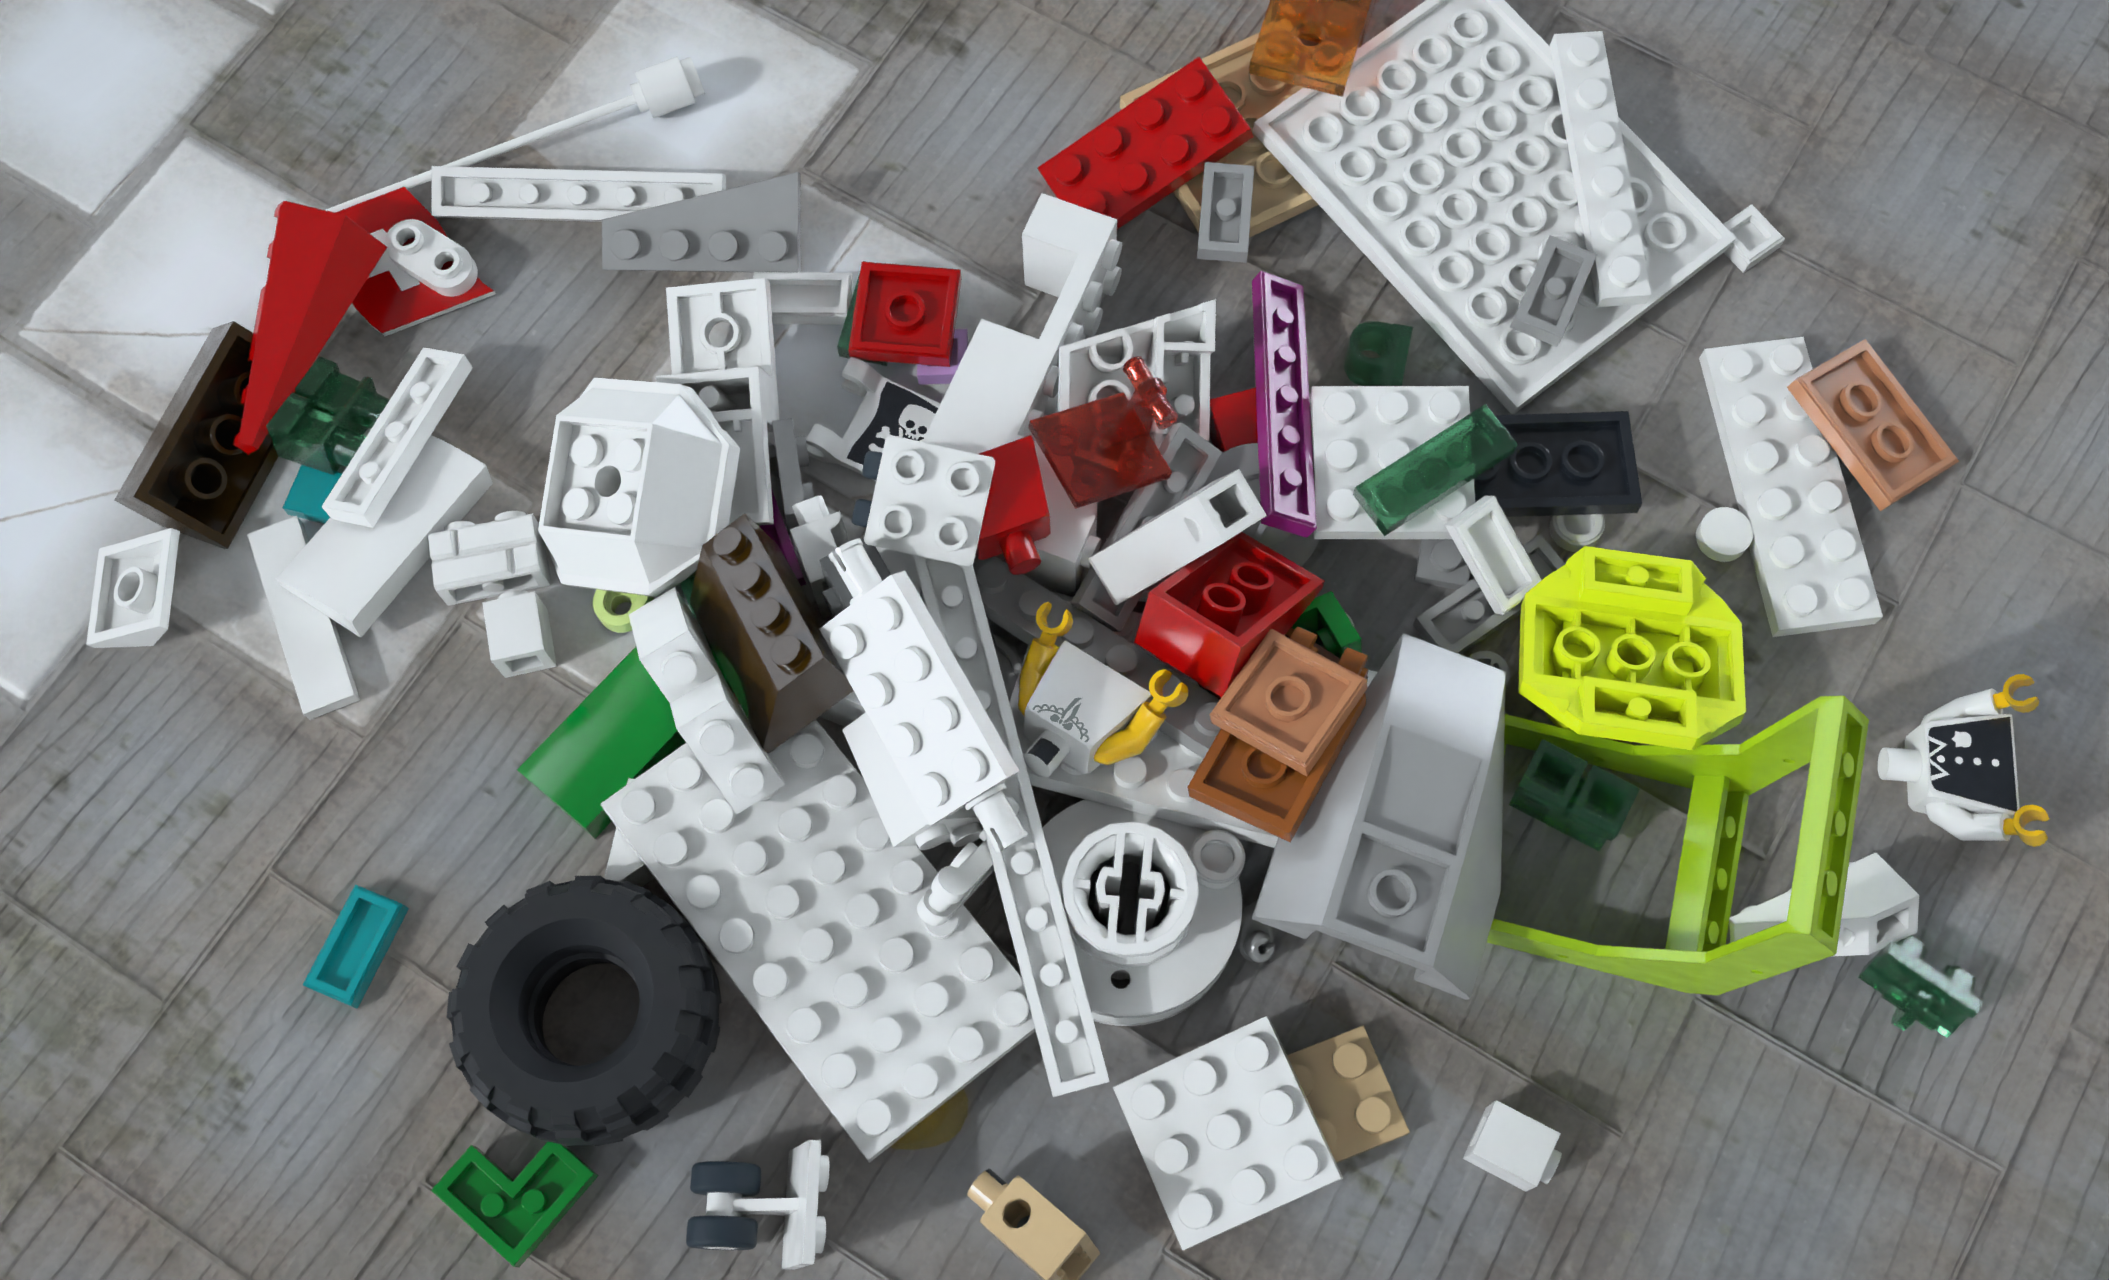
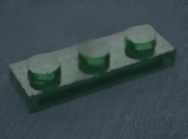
[1353,404,1518,536]

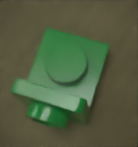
[1292,591,1362,658]

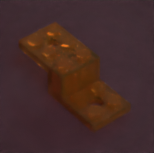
[1249,0,1376,97]

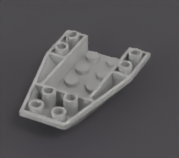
[1252,633,1506,1000]

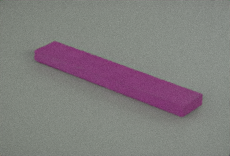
[1252,271,1317,538]

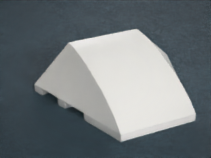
[1058,299,1216,482]

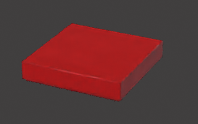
[848,262,962,367]

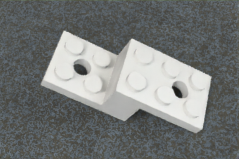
[656,278,780,526]

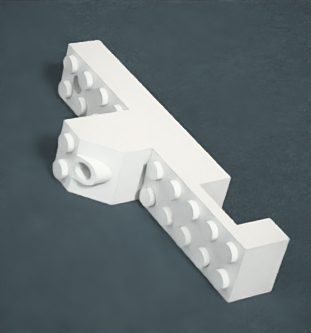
[820,193,1122,727]

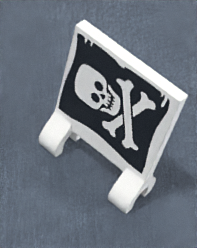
[806,357,941,481]

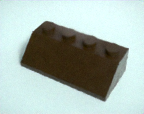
[114,321,323,549]
[689,513,854,754]

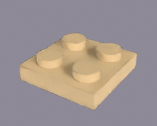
[1287,1025,1410,1163]

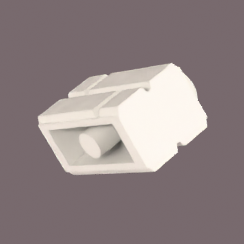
[428,511,551,606]

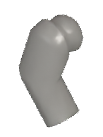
[1237,899,1275,962]

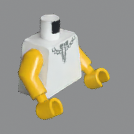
[1018,602,1188,778]

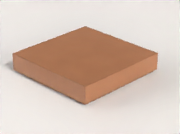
[1209,629,1368,776]

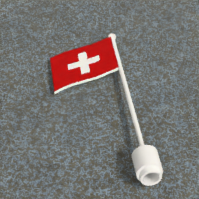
[326,56,705,336]

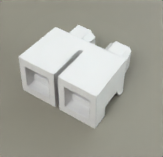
[790,495,849,622]

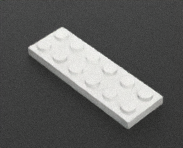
[1699,337,1883,637]

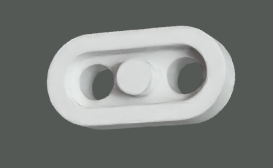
[384,219,478,297]

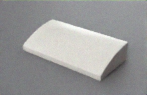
[275,435,493,638]

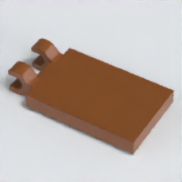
[1187,627,1368,843]

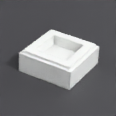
[1723,204,1785,273]

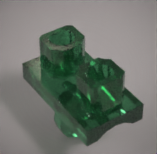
[1858,935,1983,1038]

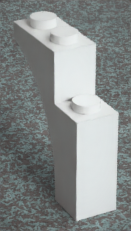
[629,587,785,815]

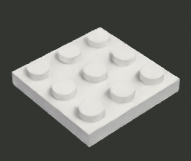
[1310,386,1475,539]
[1113,1016,1343,1251]

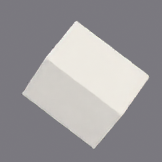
[86,528,180,648]

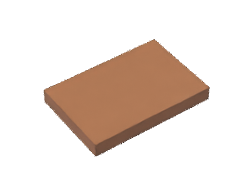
[1787,339,1959,512]

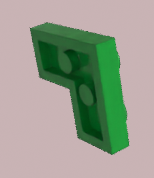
[431,1142,599,1268]

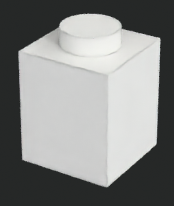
[482,590,557,678]
[1463,1100,1562,1192]

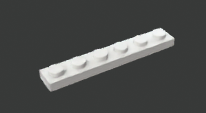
[1550,31,1652,307]
[432,166,726,222]

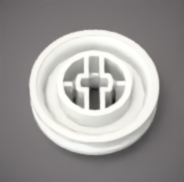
[1043,799,1242,1026]

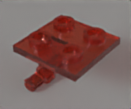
[1028,356,1178,509]

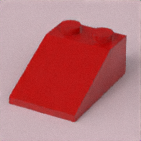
[1134,532,1325,697]

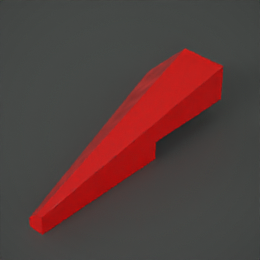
[233,201,387,455]

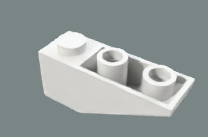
[1088,469,1267,605]
[1729,853,1919,956]

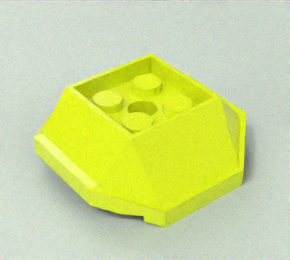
[1518,546,1746,750]

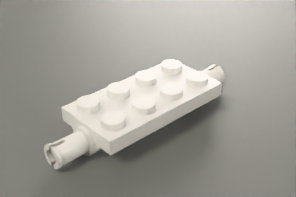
[819,538,1028,854]

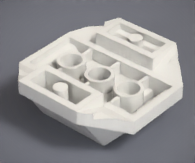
[538,378,740,597]

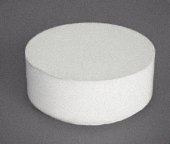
[1696,507,1753,562]
[1549,514,1605,552]
[1189,830,1245,889]

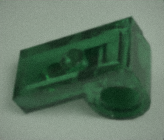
[1344,321,1413,386]

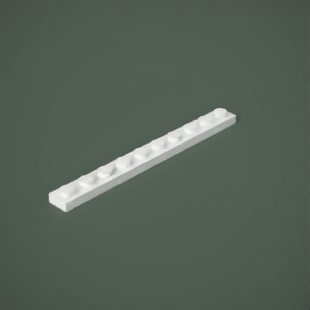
[913,555,1110,1097]

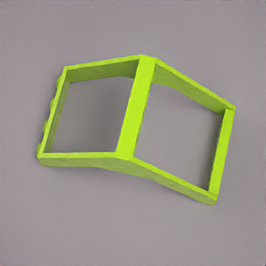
[1487,696,1869,995]

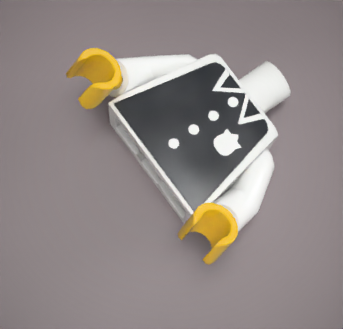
[1878,674,2050,847]

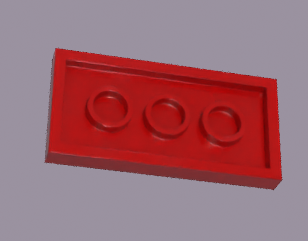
[1038,57,1254,230]

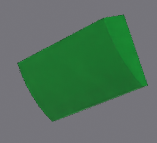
[517,647,734,839]

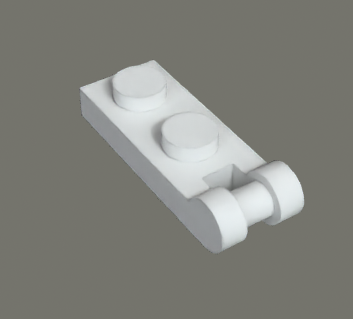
[917,829,994,926]

